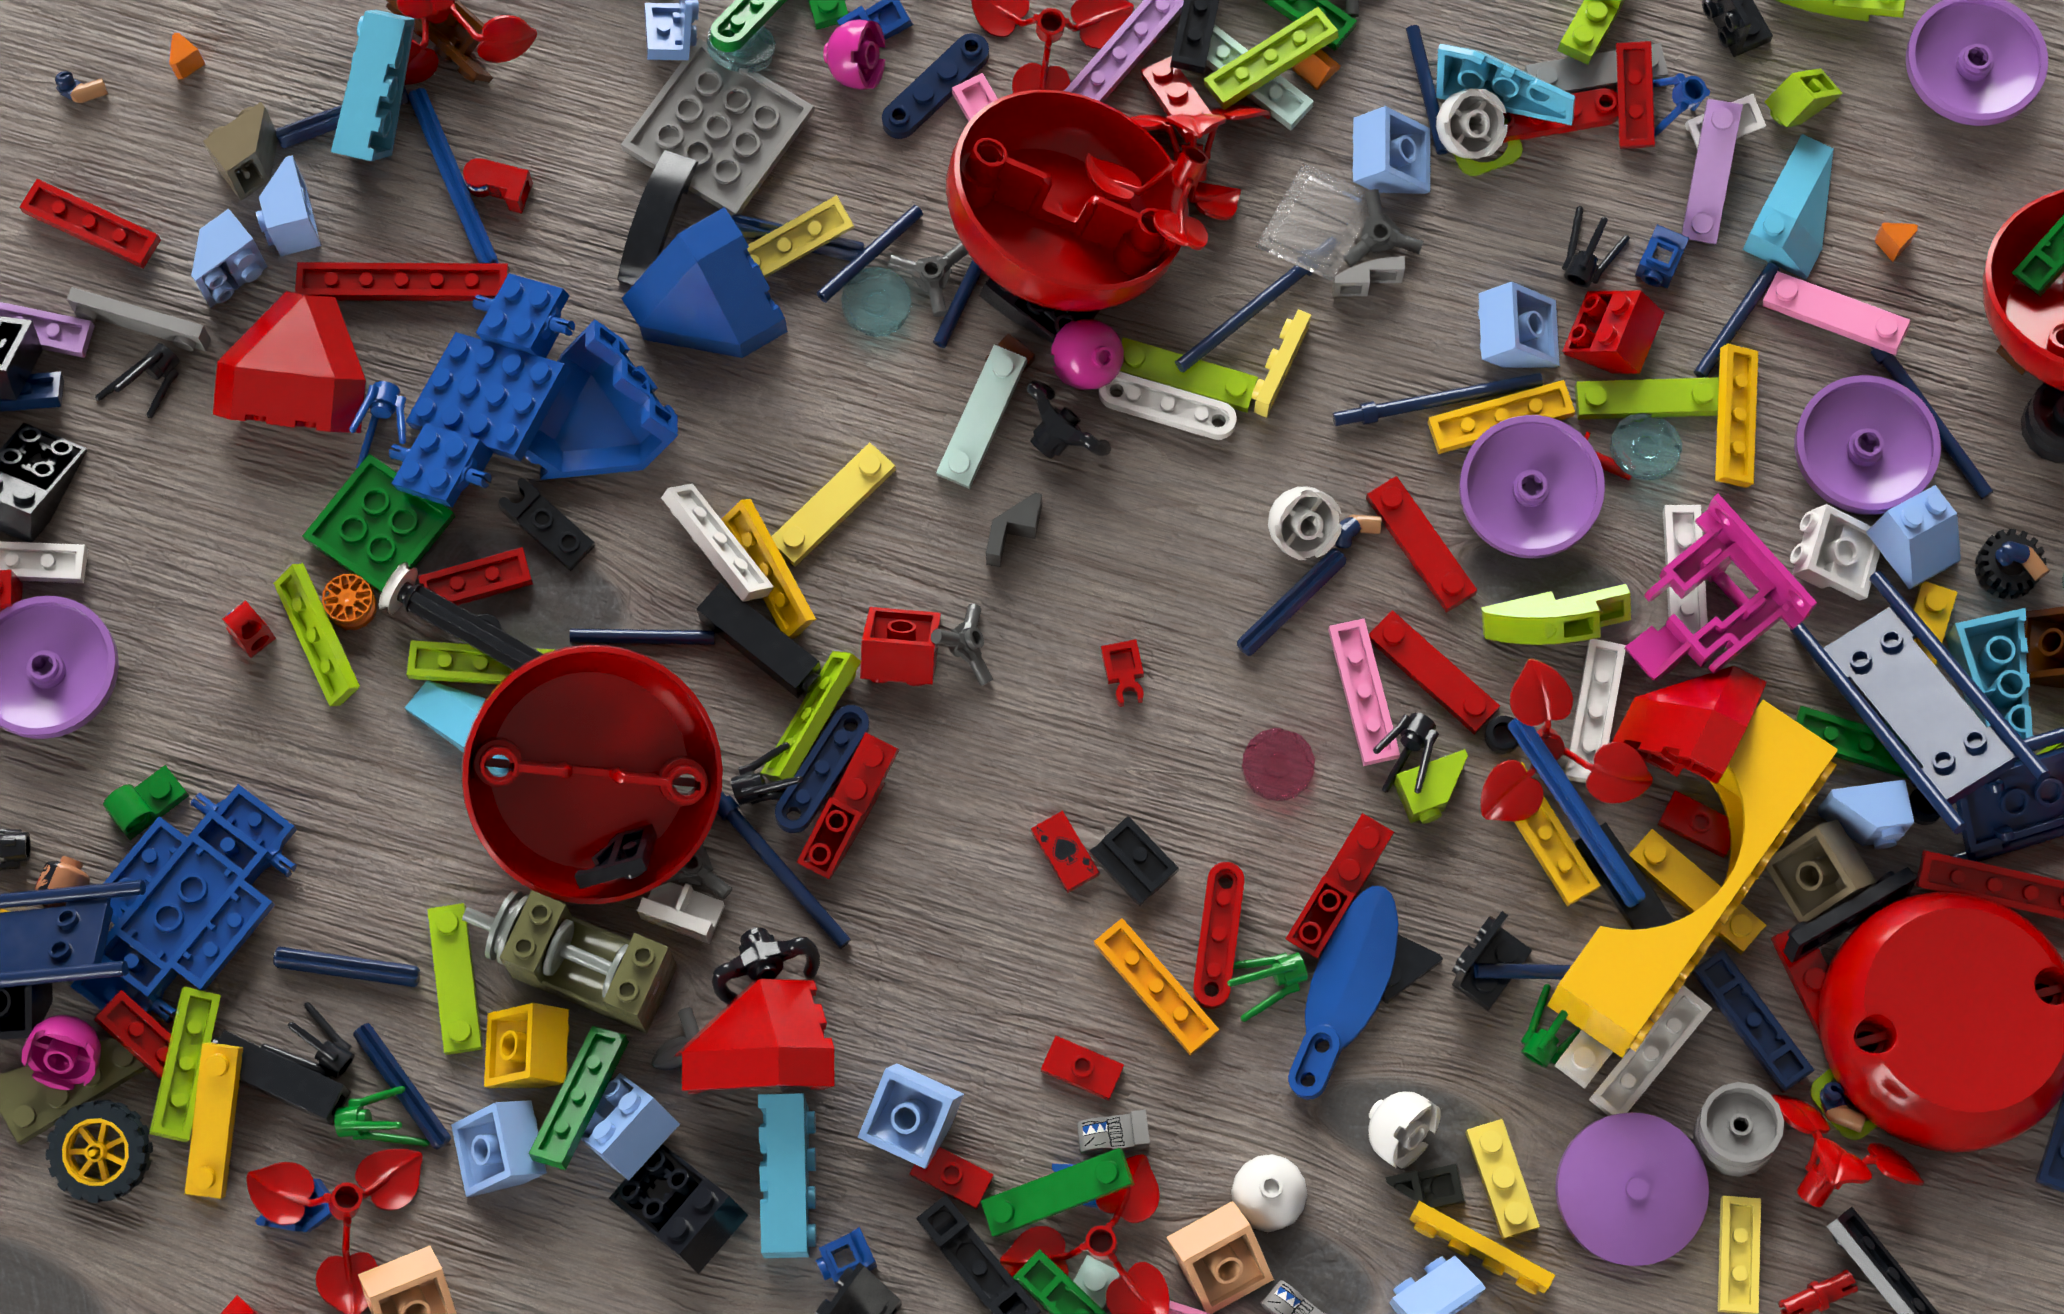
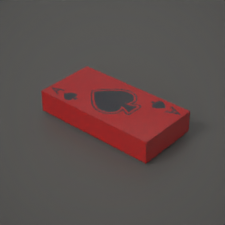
[1031,810,1100,893]

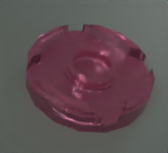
[1242,728,1315,801]

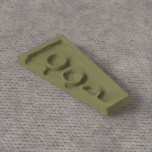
[0,1038,148,1145]

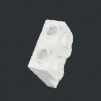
[1790,504,1880,601]

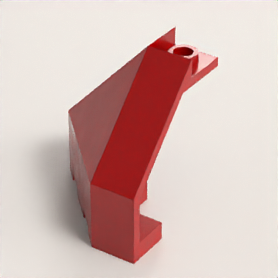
[213,291,366,433]
[1612,666,1767,784]
[674,979,835,1094]

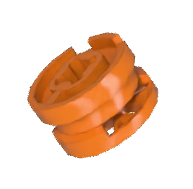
[322,574,377,630]

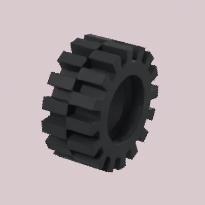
[1975,529,2046,599]

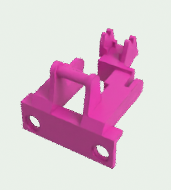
[1624,493,1817,682]

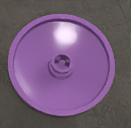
[1906,0,2048,126]
[1794,375,1941,515]
[1459,415,1605,558]
[0,596,119,739]
[1555,1112,1709,1266]

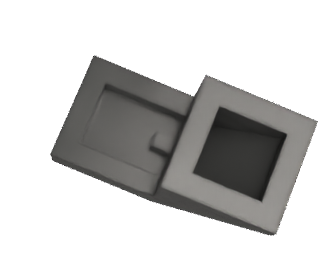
[986,493,1042,567]

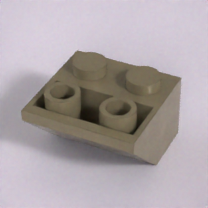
[203,102,278,200]

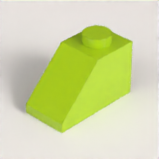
[1764,68,1843,127]
[1394,749,1468,824]

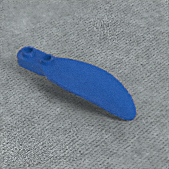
[1288,886,1399,1100]

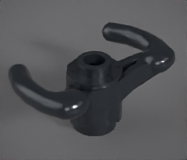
[1027,380,1111,459]
[712,927,820,1004]

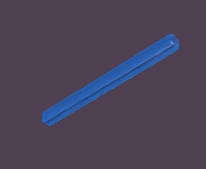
[408,88,498,263]
[1508,718,1646,907]

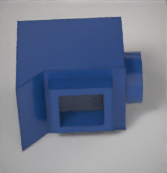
[1635,224,1689,289]
[816,1227,877,1286]

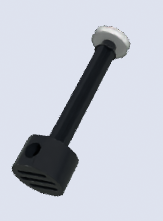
[378,562,543,671]

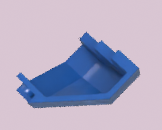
[621,207,788,358]
[524,319,678,480]

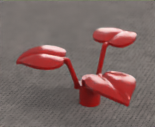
[396,0,537,85]
[971,0,1134,93]
[1129,105,1271,182]
[1085,146,1241,250]
[1480,658,1653,822]
[1771,1094,1925,1208]
[246,1149,423,1314]
[1000,1154,1170,1314]

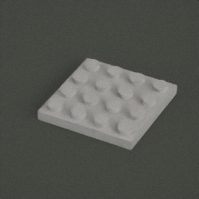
[621,38,815,216]

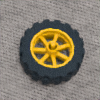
[46,1100,153,1203]

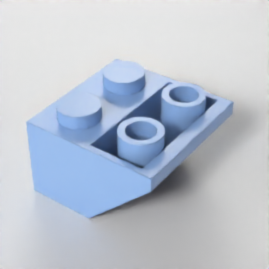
[191,209,267,308]
[581,1073,680,1181]

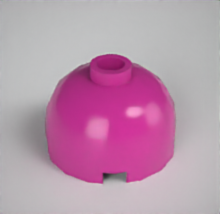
[823,19,885,90]
[1051,319,1124,390]
[22,1015,101,1090]

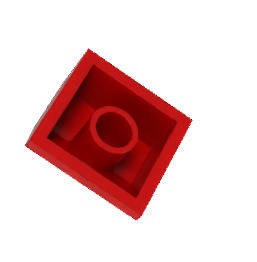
[860,607,941,686]

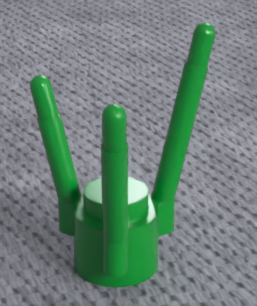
[1227,952,1308,1022]
[1520,984,1581,1068]
[334,1086,430,1147]

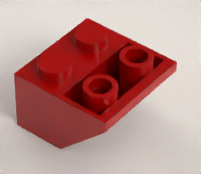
[1562,290,1665,374]

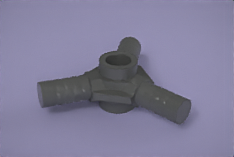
[1342,189,1424,267]
[888,242,968,317]
[931,604,993,686]
[659,842,732,900]

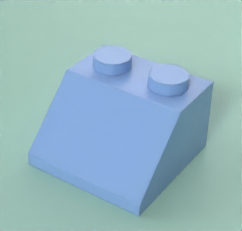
[1352,106,1430,194]
[256,155,321,257]
[1478,282,1560,368]
[1866,485,1961,590]
[1818,780,1914,849]
[857,1064,964,1169]
[451,1100,547,1197]
[1389,1256,1486,1314]

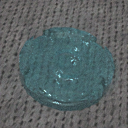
[706,26,776,73]
[841,267,912,337]
[1610,413,1682,481]

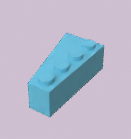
[331,10,415,161]
[1945,608,2034,761]
[758,1093,816,1258]

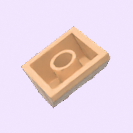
[1167,1201,1274,1314]
[358,1246,457,1314]

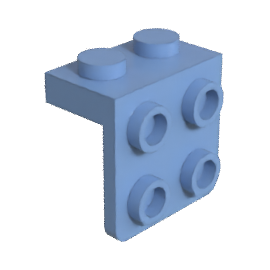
[644,0,699,60]

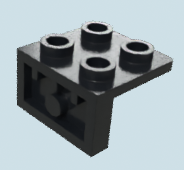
[1702,0,1773,57]
[1452,911,1532,1011]

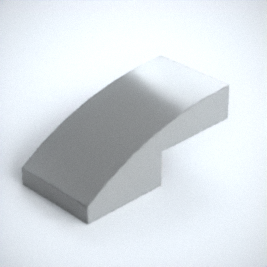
[1332,256,1405,297]

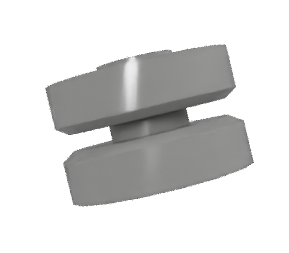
[1693,1082,1784,1177]

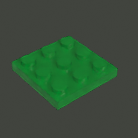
[302,454,455,594]

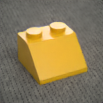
[484,1003,569,1088]

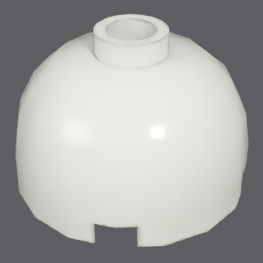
[1436,89,1508,159]
[1268,487,1342,560]
[1368,1091,1441,1169]
[1231,1154,1307,1232]

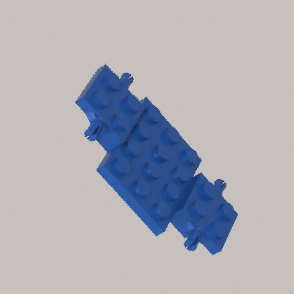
[389,273,575,508]
[70,784,297,1023]

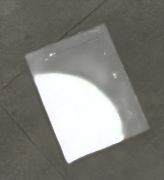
[1256,163,1369,281]

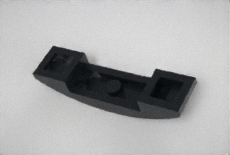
[617,150,698,286]
[916,1195,1041,1314]

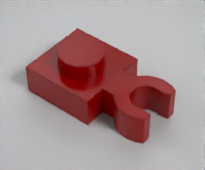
[1101,639,1144,707]

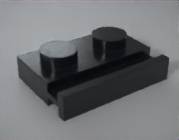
[1089,816,1179,907]

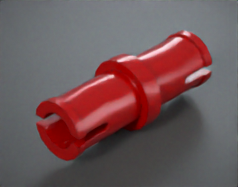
[1778,1269,1858,1314]

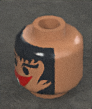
[34,856,90,908]

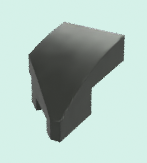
[1386,1164,1466,1209]

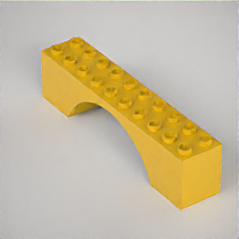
[1547,700,1838,1058]

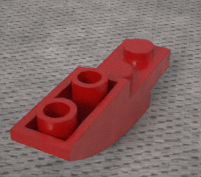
[796,732,900,879]
[1286,813,1395,959]

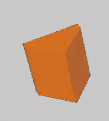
[169,33,205,79]
[1292,49,1341,90]
[1875,223,1918,262]

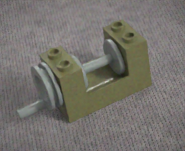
[462,889,677,1034]

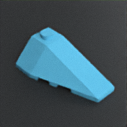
[1436,44,1575,125]
[1743,134,1834,280]
[405,680,509,775]

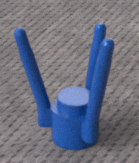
[1653,73,1710,137]
[349,381,406,469]

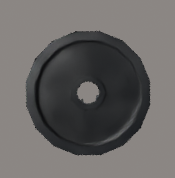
[2021,383,2064,463]

